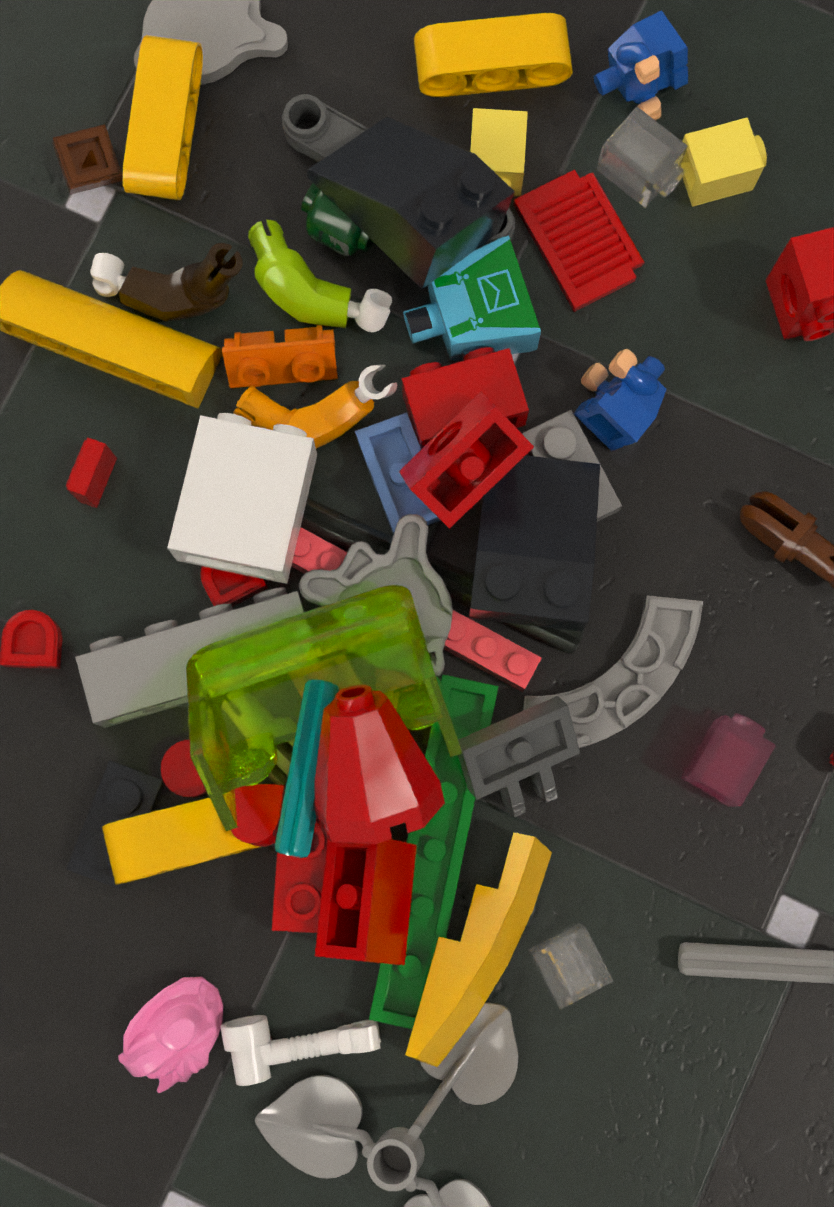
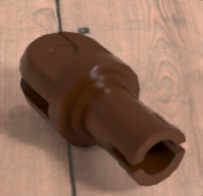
[740,491,834,589]

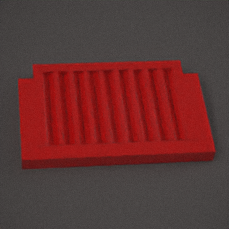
[513,169,645,312]

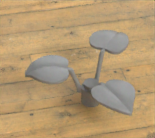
[255,1002,519,1207]

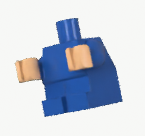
[593,10,688,124]
[573,349,666,451]

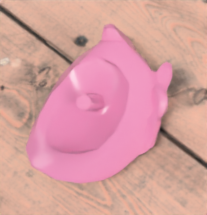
[118,976,223,1093]

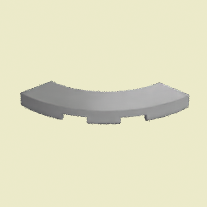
[522,596,703,748]

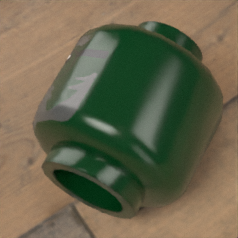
[301,183,374,256]

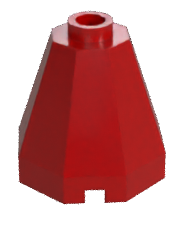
[313,685,445,844]

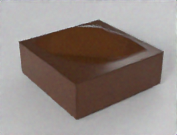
[52,124,123,195]

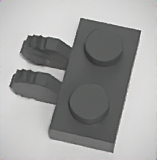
[454,696,580,818]

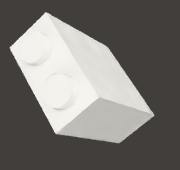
[167,413,317,584]

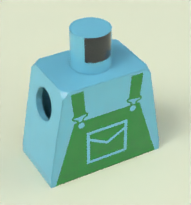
[403,235,541,361]

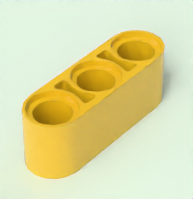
[414,13,573,97]
[123,35,203,200]
[102,792,259,885]

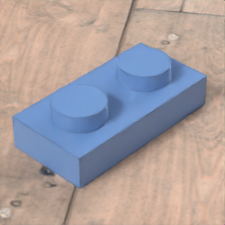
[355,412,441,535]

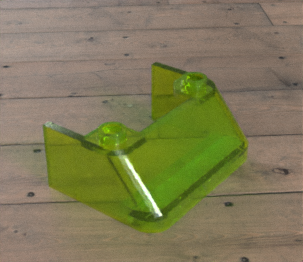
[186,585,462,831]

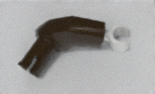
[90,243,243,322]

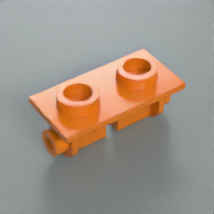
[222,325,338,388]

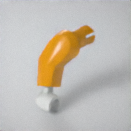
[233,365,397,449]

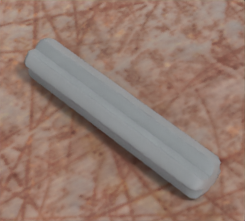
[678,942,834,984]

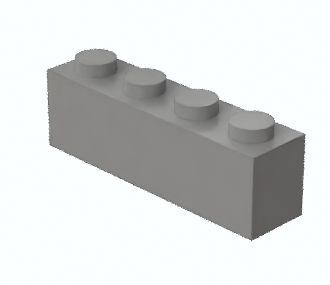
[75,587,318,728]

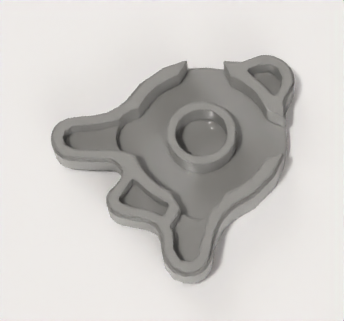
[134,0,288,85]
[299,514,453,683]

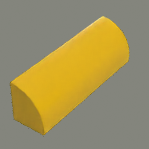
[0,270,223,409]

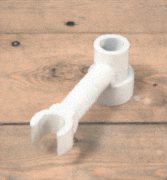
[221,1015,381,1086]

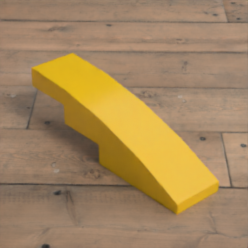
[405,832,552,1067]

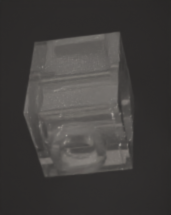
[528,923,614,1010]

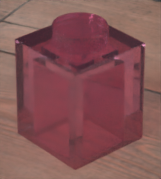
[681,714,776,807]

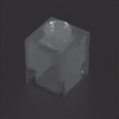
[596,107,688,208]

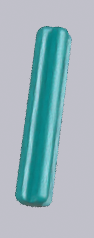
[275,680,340,858]

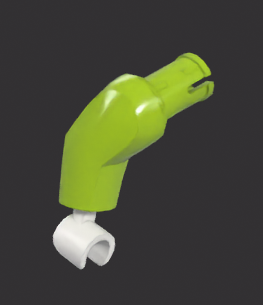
[248,220,392,332]

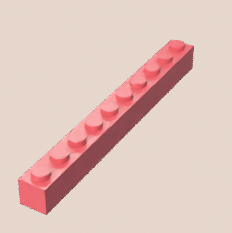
[291,527,542,693]

